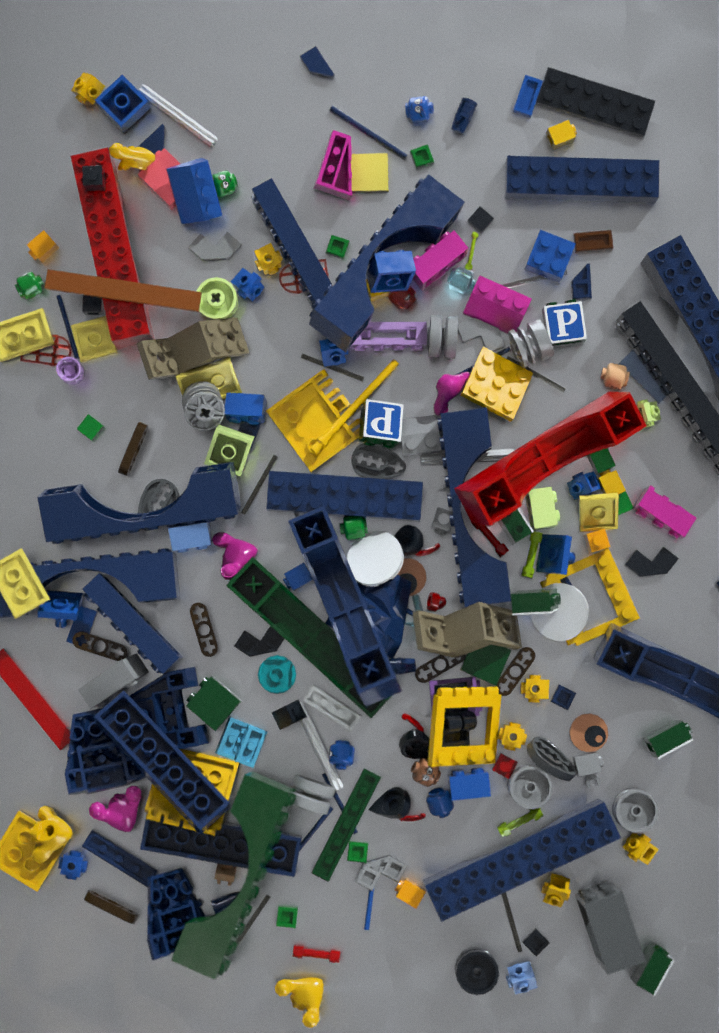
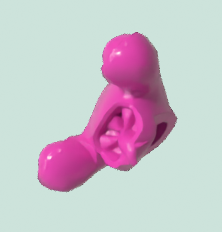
[434,372,470,416]
[212,532,258,580]
[89,786,142,832]

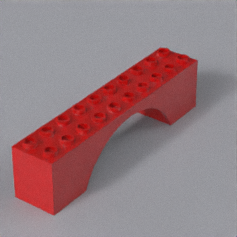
[71,147,154,349]
[454,391,646,526]

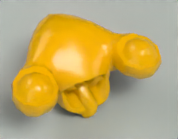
[109,143,155,171]
[30,806,73,863]
[275,977,324,1028]

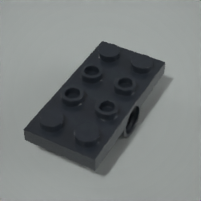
[434,681,477,747]

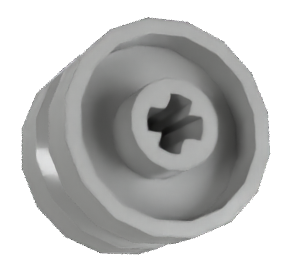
[427,315,458,359]
[508,764,553,809]
[293,775,336,815]
[612,788,659,833]

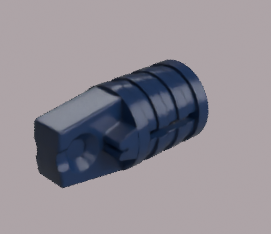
[451,97,478,134]
[389,657,416,675]
[211,891,240,914]

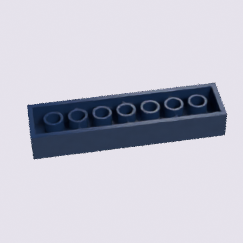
[505,156,660,203]
[251,178,333,307]
[266,471,423,522]
[94,691,230,835]
[140,814,302,877]

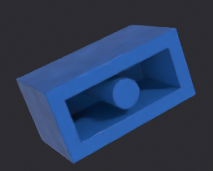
[224,393,267,425]

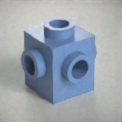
[506,961,538,995]

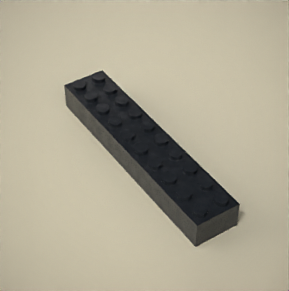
[616,301,719,474]

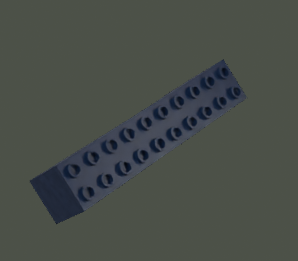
[309,174,465,352]
[640,235,719,400]
[437,407,511,607]
[37,462,241,544]
[288,506,402,707]
[0,548,181,618]
[594,623,719,718]
[423,799,621,922]

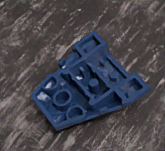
[325,575,412,658]
[65,708,146,795]
[147,868,209,961]

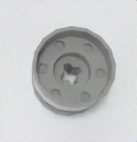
[508,319,554,368]
[182,381,225,431]

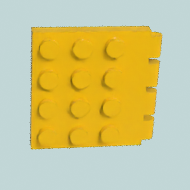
[144,748,239,836]

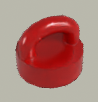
[427,592,447,612]

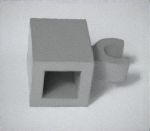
[572,752,604,788]

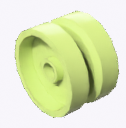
[196,277,239,320]

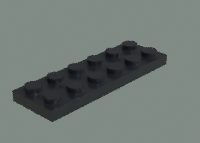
[536,67,655,138]

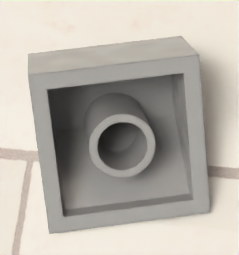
[401,415,441,457]

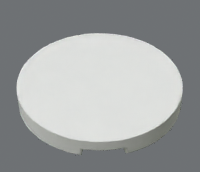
[347,531,404,587]
[531,583,589,641]

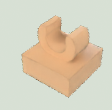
[214,864,237,886]

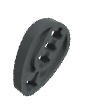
[351,443,406,479]
[138,479,180,531]
[527,737,577,781]

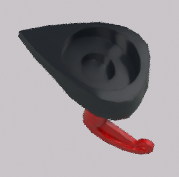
[394,525,440,556]
[399,714,430,759]
[368,787,426,822]

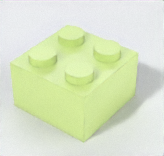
[204,424,254,476]
[525,487,560,531]

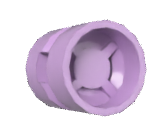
[56,357,85,385]

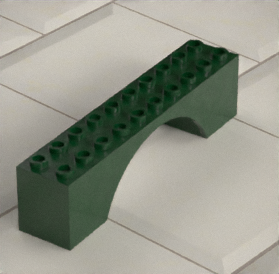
[226,557,392,719]
[171,771,296,980]

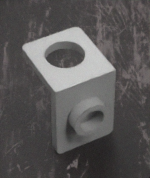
[431,507,453,535]

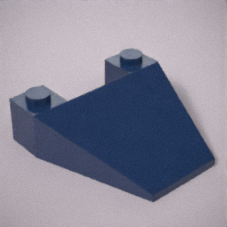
[129,667,209,749]

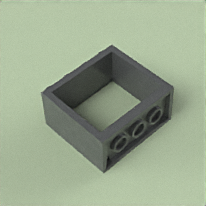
[575,880,646,975]

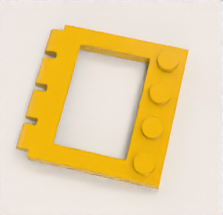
[540,548,640,646]
[428,686,501,767]

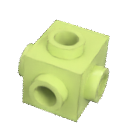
[637,399,661,428]

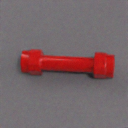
[471,522,509,558]
[293,945,340,963]

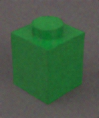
[586,448,616,475]

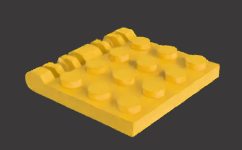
[266,369,360,473]

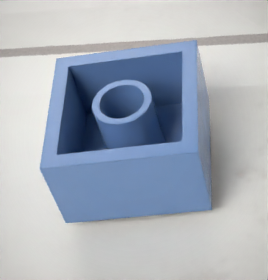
[168,520,212,553]

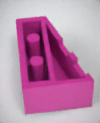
[314,130,352,201]
[633,485,696,539]

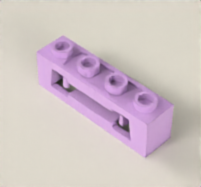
[350,322,427,351]

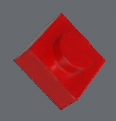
[492,753,518,779]

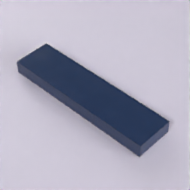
[82,829,158,887]

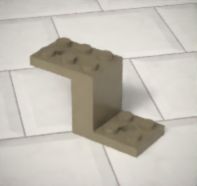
[136,318,249,380]
[413,602,522,658]

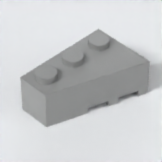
[78,653,149,709]

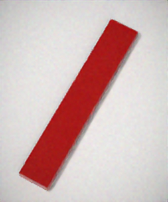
[0,648,70,750]

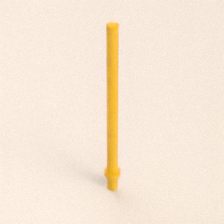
[310,359,399,454]

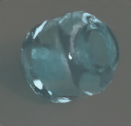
[447,266,477,294]

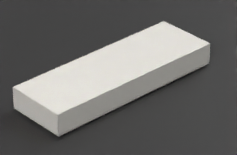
[302,684,362,731]

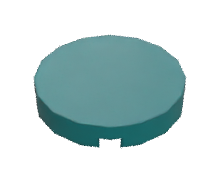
[258,655,296,694]

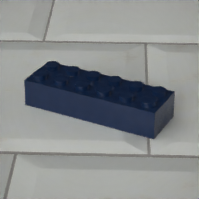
[82,573,183,674]

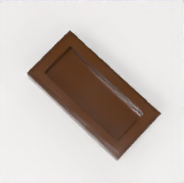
[573,230,613,253]

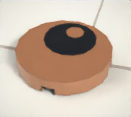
[397,558,427,596]
[569,713,608,752]

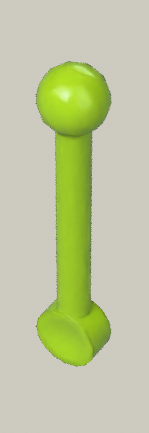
[465,232,479,271]

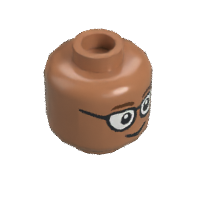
[411,758,441,787]

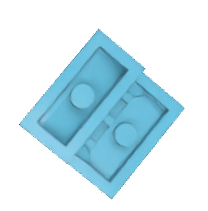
[215,717,267,768]

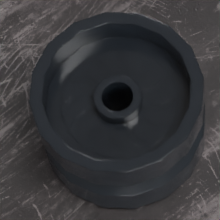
[454,947,499,995]

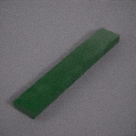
[311,768,381,882]

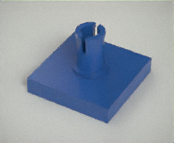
[536,534,575,575]
[38,590,83,628]

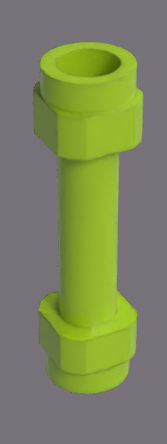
[521,531,543,578]
[497,808,544,838]

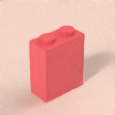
[138,148,180,210]

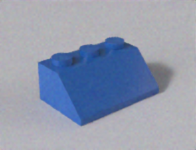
[166,158,223,224]

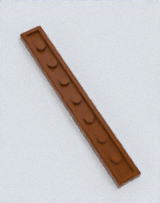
[44,269,202,312]

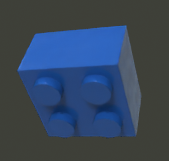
[95,74,151,133]
[525,230,576,283]
[367,250,416,293]
[448,768,491,801]

